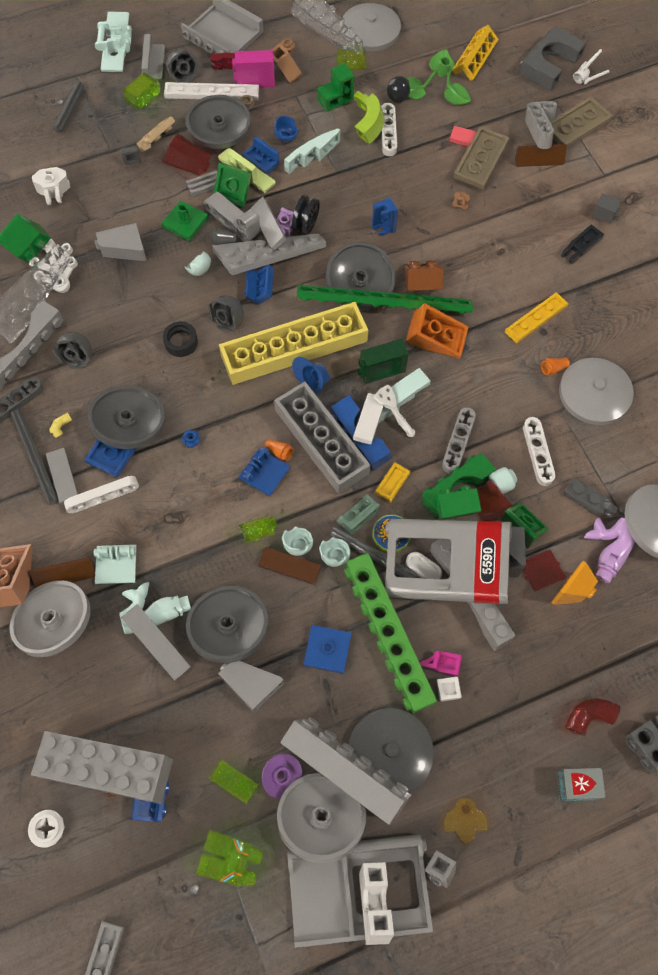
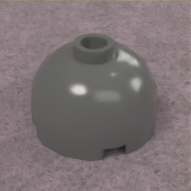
[166,49,199,83]
[208,295,244,332]
[53,332,92,369]

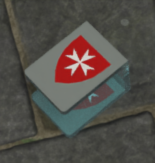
[557,768,605,801]

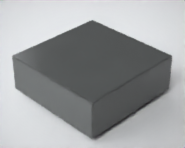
[121,146,141,165]

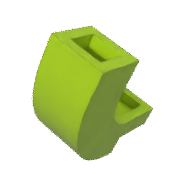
[354,91,385,145]

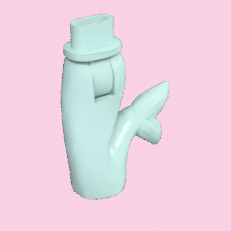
[119,582,191,634]

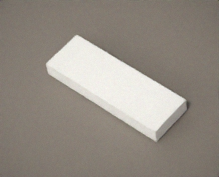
[353,393,384,445]

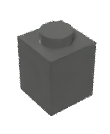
[592,193,621,223]

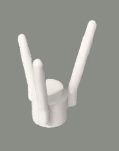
[573,49,610,84]

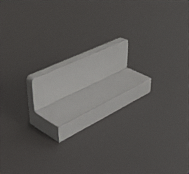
[141,34,165,81]

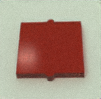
[477,480,513,521]
[523,549,566,592]

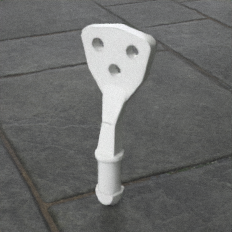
[374,385,415,437]

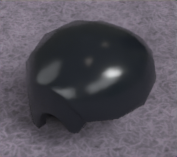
[387,76,411,103]

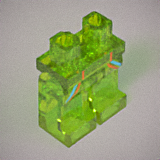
[196,830,264,887]

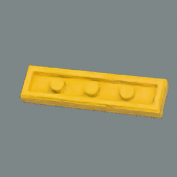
[505,292,569,344]

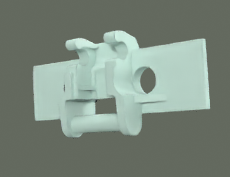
[95,12,132,72]

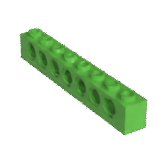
[344,553,437,715]

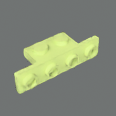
[218,148,276,193]

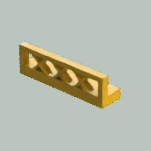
[452,25,499,81]

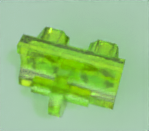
[239,516,277,543]

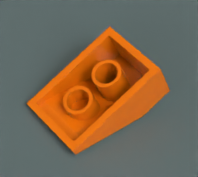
[406,303,469,358]

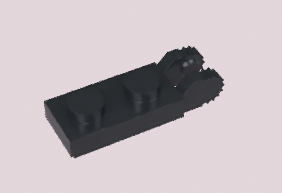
[561,224,604,264]

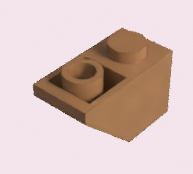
[272,43,302,84]

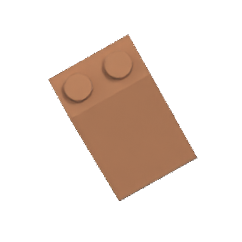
[0,544,33,607]

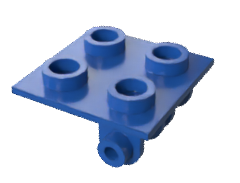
[238,447,290,496]

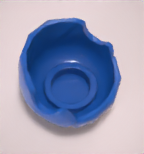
[274,116,298,142]

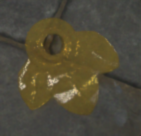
[444,798,488,845]

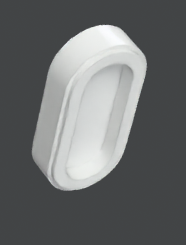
[406,552,442,579]

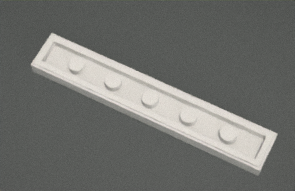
[164,82,259,101]

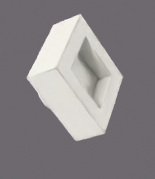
[436,677,462,702]

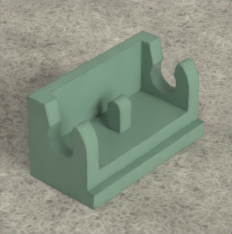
[336,494,380,535]

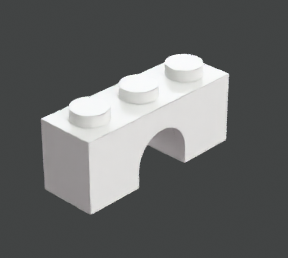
[359,862,394,945]

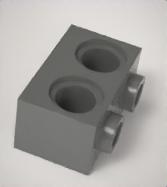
[624,720,658,773]

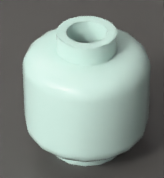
[487,467,517,495]

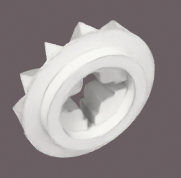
[28,810,65,848]

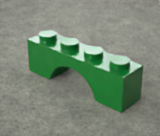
[421,453,496,519]

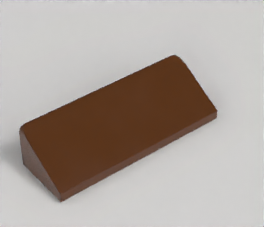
[515,144,567,167]
[30,557,95,588]

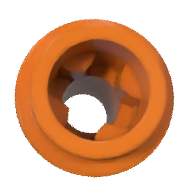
[541,357,570,376]
[265,439,294,461]

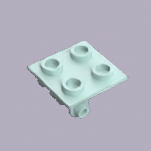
[94,544,137,584]

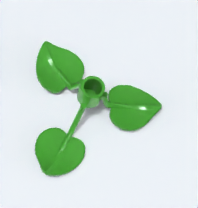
[406,49,471,105]

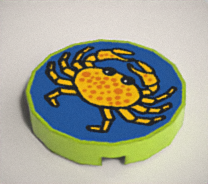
[372,515,410,553]

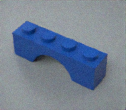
[331,395,392,471]

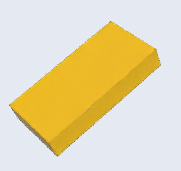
[375,462,411,503]

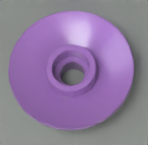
[262,754,302,799]

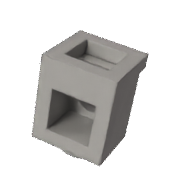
[425,850,456,888]

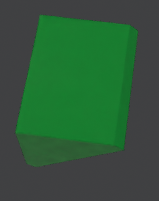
[501,502,549,548]

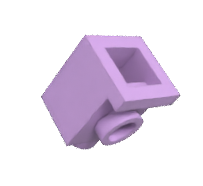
[277,208,294,237]

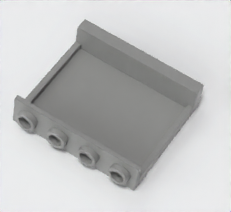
[181,0,264,54]

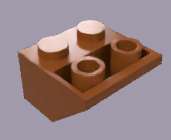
[404,260,443,291]

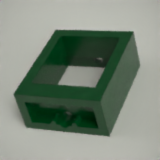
[357,339,409,384]

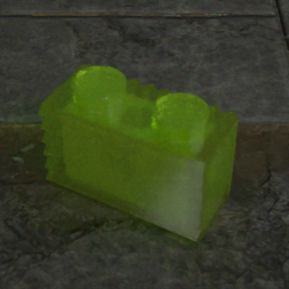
[123,72,161,110]

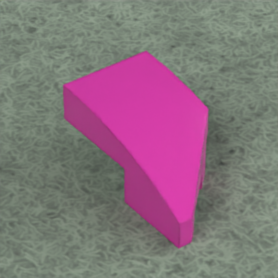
[420,651,462,677]

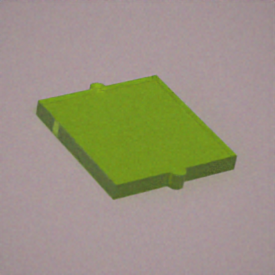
[336,48,366,70]

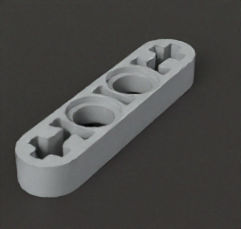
[442,407,476,474]

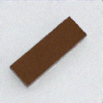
[259,547,321,585]

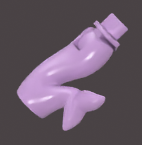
[584,518,635,583]

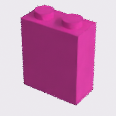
[232,50,275,88]

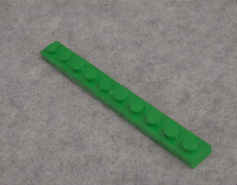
[296,285,474,314]

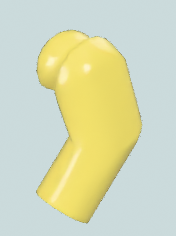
[49,413,72,438]

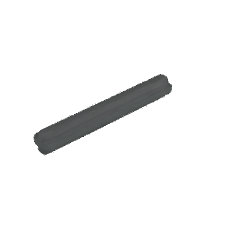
[53,81,84,132]

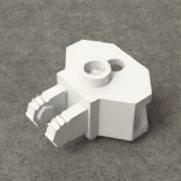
[32,167,70,205]

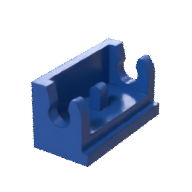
[371,198,398,236]

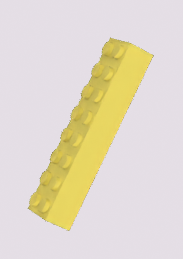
[219,302,368,385]

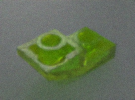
[208,760,258,804]

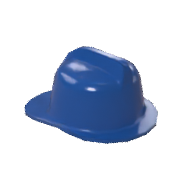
[292,357,331,393]

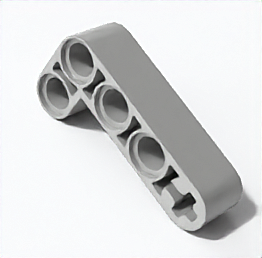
[525,101,557,149]
[203,192,261,242]

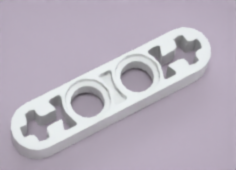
[381,103,397,156]
[523,417,555,486]
[64,476,139,513]

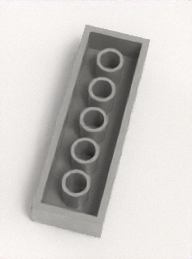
[274,382,370,494]
[280,717,411,825]
[31,731,173,804]

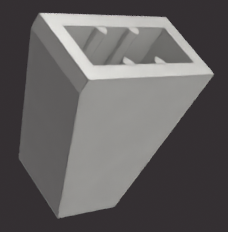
[94,223,146,261]
[218,661,284,713]

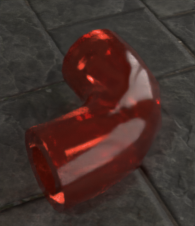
[565,698,620,736]

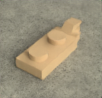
[136,116,175,152]

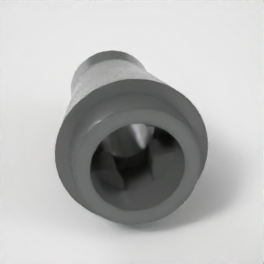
[212,228,236,245]

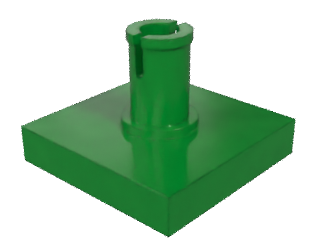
[213,162,252,207]
[161,201,209,242]

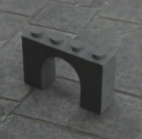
[519,26,587,91]

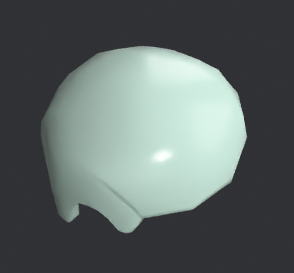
[185,251,211,276]
[282,527,313,556]
[319,537,350,567]

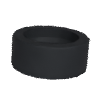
[163,321,198,357]

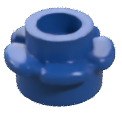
[182,430,200,448]

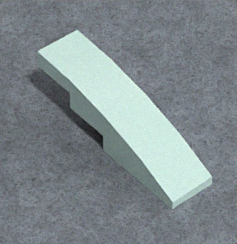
[284,128,340,174]
[361,368,431,423]

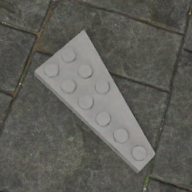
[212,233,326,275]

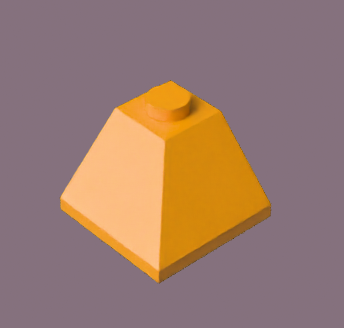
[551,561,598,605]

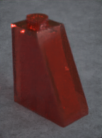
[162,133,211,176]

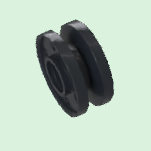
[292,195,320,235]

